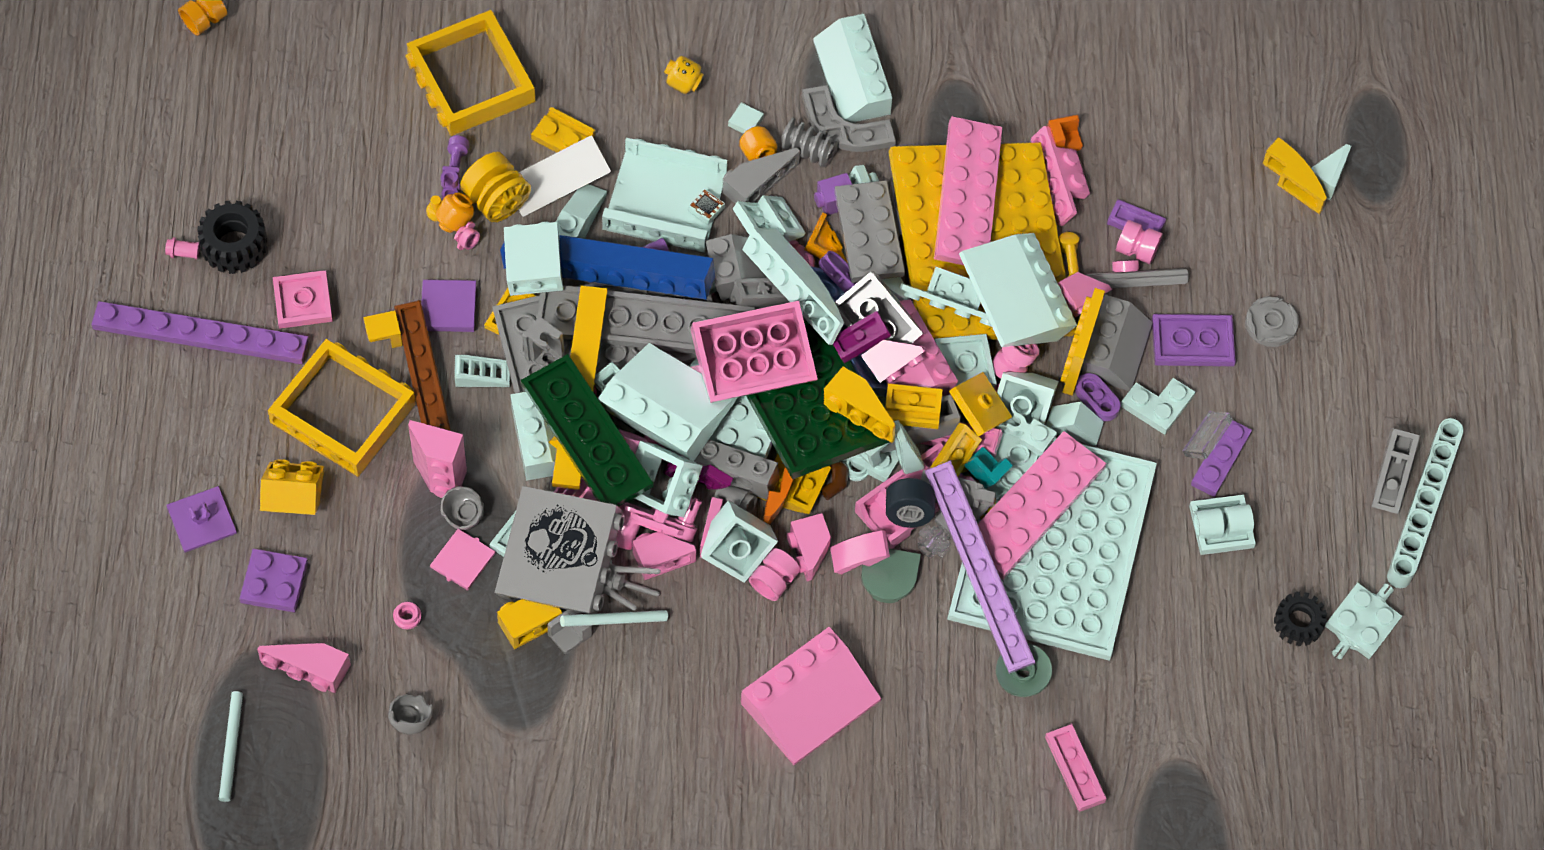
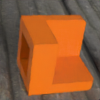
[1048,115,1083,151]

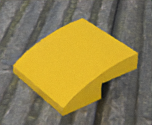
[758,454,831,514]

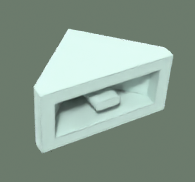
[1046,402,1104,447]

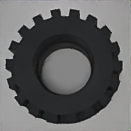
[197,200,268,274]

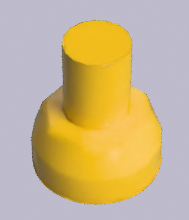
[426,195,442,221]

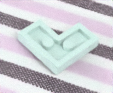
[1120,378,1195,435]

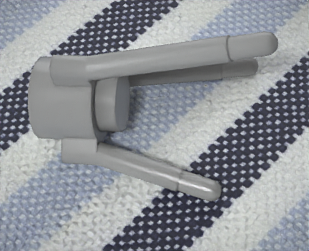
[602,563,661,610]

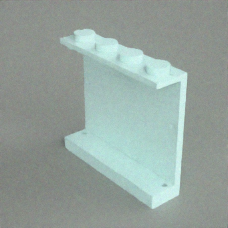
[602,138,728,253]

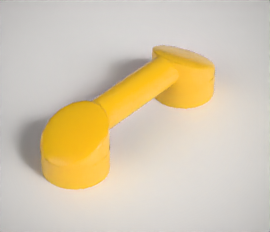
[1059,232,1079,277]

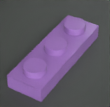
[1191,418,1252,497]

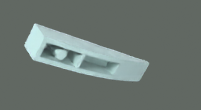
[742,228,844,345]

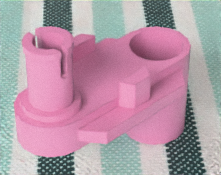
[616,497,702,550]

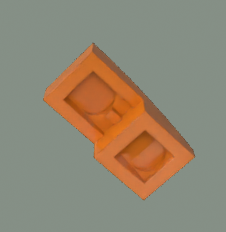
[763,468,793,525]

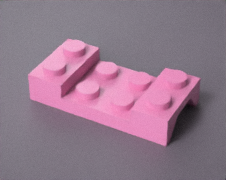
[854,442,975,549]

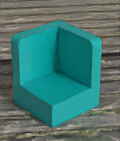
[964,447,1013,489]

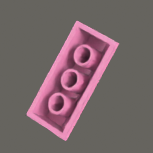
[885,299,958,397]

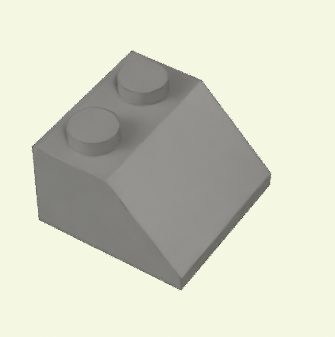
[706,234,768,301]

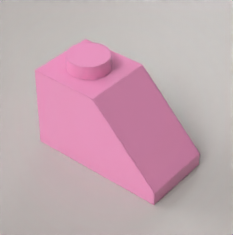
[632,532,696,580]

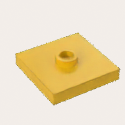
[949,372,1012,437]

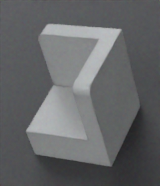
[548,610,592,654]

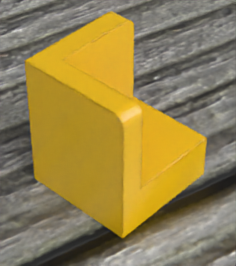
[363,310,402,348]

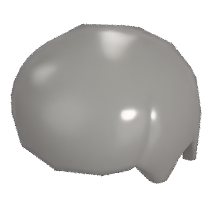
[440,486,484,530]
[388,694,433,735]

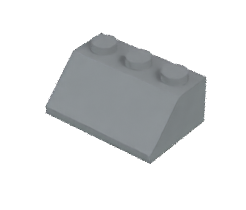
[1080,295,1153,391]

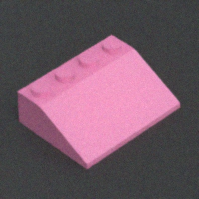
[691,301,817,403]
[741,627,881,765]

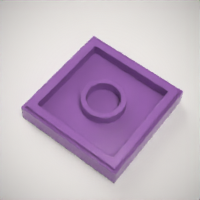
[421,280,476,332]

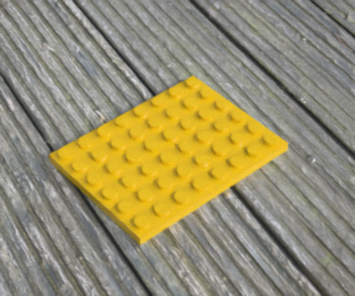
[888,143,1076,340]

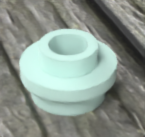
[844,456,869,481]

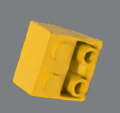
[260,459,324,515]

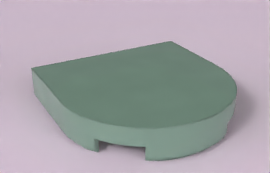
[861,549,921,603]

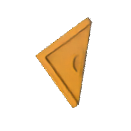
[804,212,848,263]

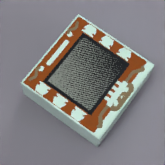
[688,189,725,225]

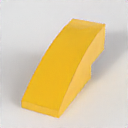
[1262,137,1327,214]

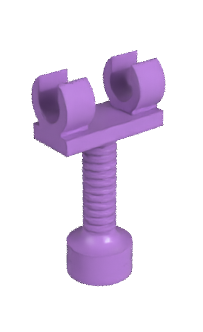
[441,136,469,200]

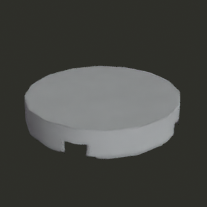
[1245,297,1299,347]

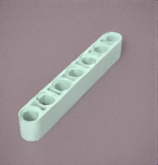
[1387,418,1463,589]

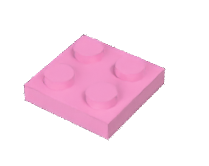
[273,270,333,329]

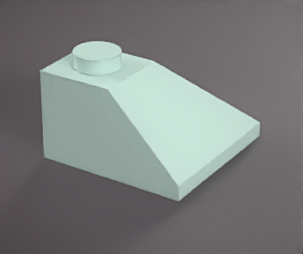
[997,372,1059,427]

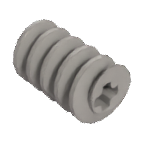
[781,117,839,168]

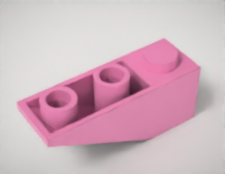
[257,643,351,693]

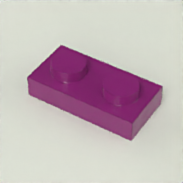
[833,311,891,363]

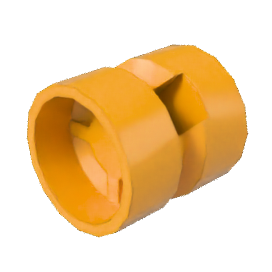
[178,0,227,36]

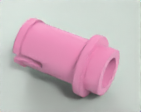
[165,237,200,259]

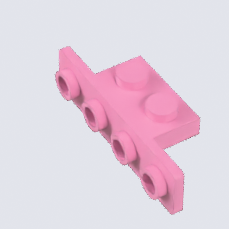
[1031,126,1090,226]

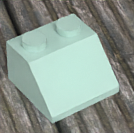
[701,500,778,583]

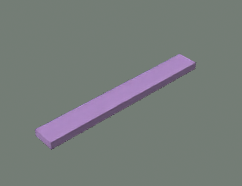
[925,461,1035,674]

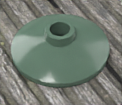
[996,644,1052,697]

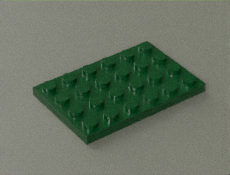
[746,321,890,480]

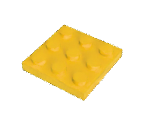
[1060,288,1105,396]

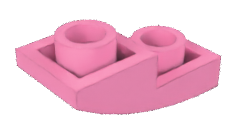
[830,530,890,575]

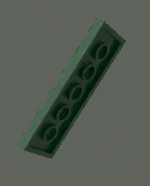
[521,354,654,507]

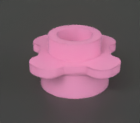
[454,222,480,250]

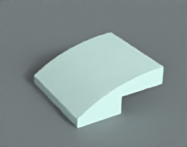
[733,195,806,242]

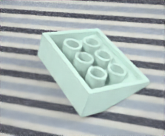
[959,233,1077,347]
[598,343,738,461]

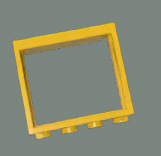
[405,10,535,136]
[268,339,416,477]

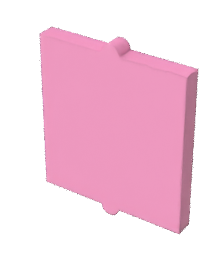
[430,529,496,590]

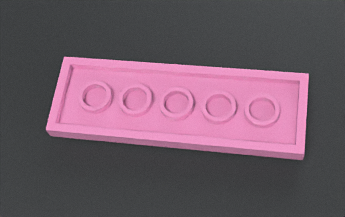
[934,117,1002,265]
[978,431,1106,580]

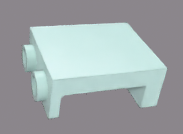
[504,222,563,296]

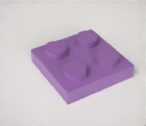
[240,549,308,612]

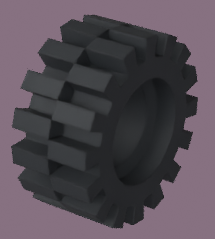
[1274,592,1327,646]

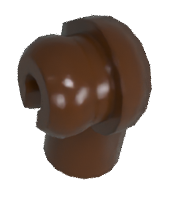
[820,462,849,500]

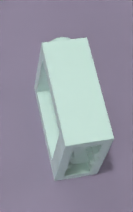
[635,441,702,517]

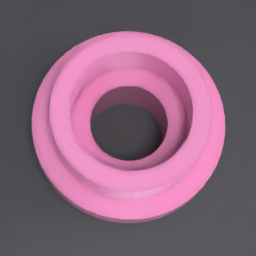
[393,602,421,629]

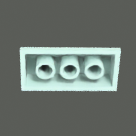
[813,14,892,123]

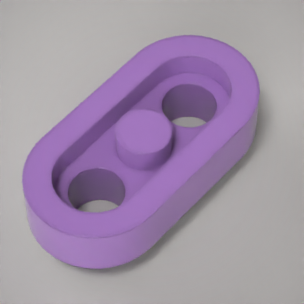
[1075,373,1120,421]

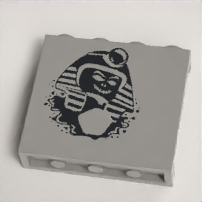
[494,486,625,614]

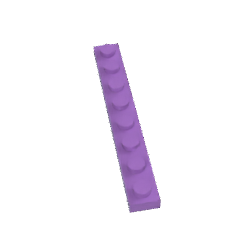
[91,301,309,365]

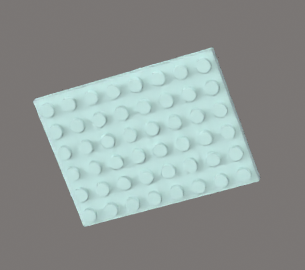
[947,424,1157,661]

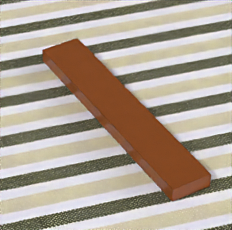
[394,300,451,431]

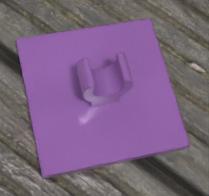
[166,486,237,553]

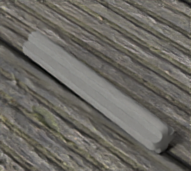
[1086,268,1189,288]

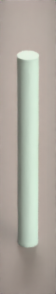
[560,610,668,627]
[219,691,243,802]

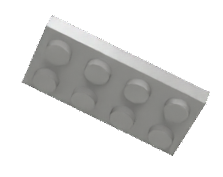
[834,180,905,283]

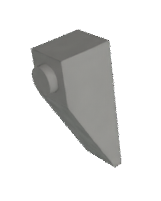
[723,148,800,204]
[1371,428,1420,514]

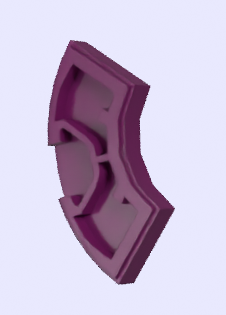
[663,463,733,490]

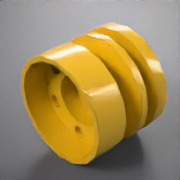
[460,152,531,222]

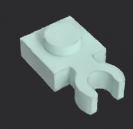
[1005,413,1057,456]

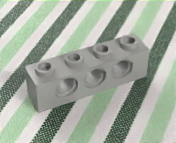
[668,440,780,500]

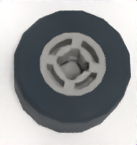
[886,478,935,528]

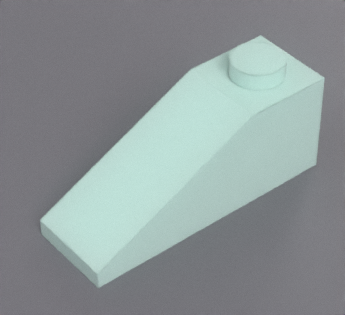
[556,184,607,239]

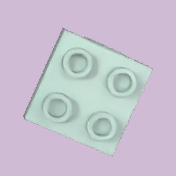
[1189,495,1256,555]

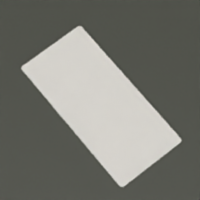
[519,136,611,217]

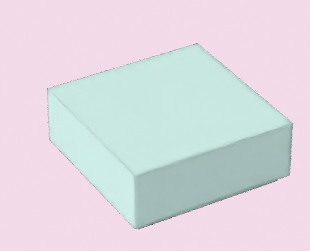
[728,103,764,134]

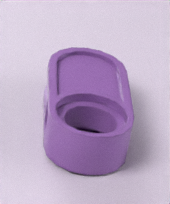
[819,251,858,293]

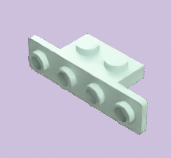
[900,266,992,327]

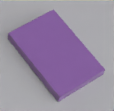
[1152,314,1235,366]

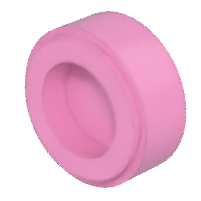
[1112,260,1139,272]

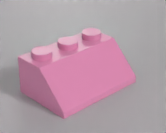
[408,420,467,498]

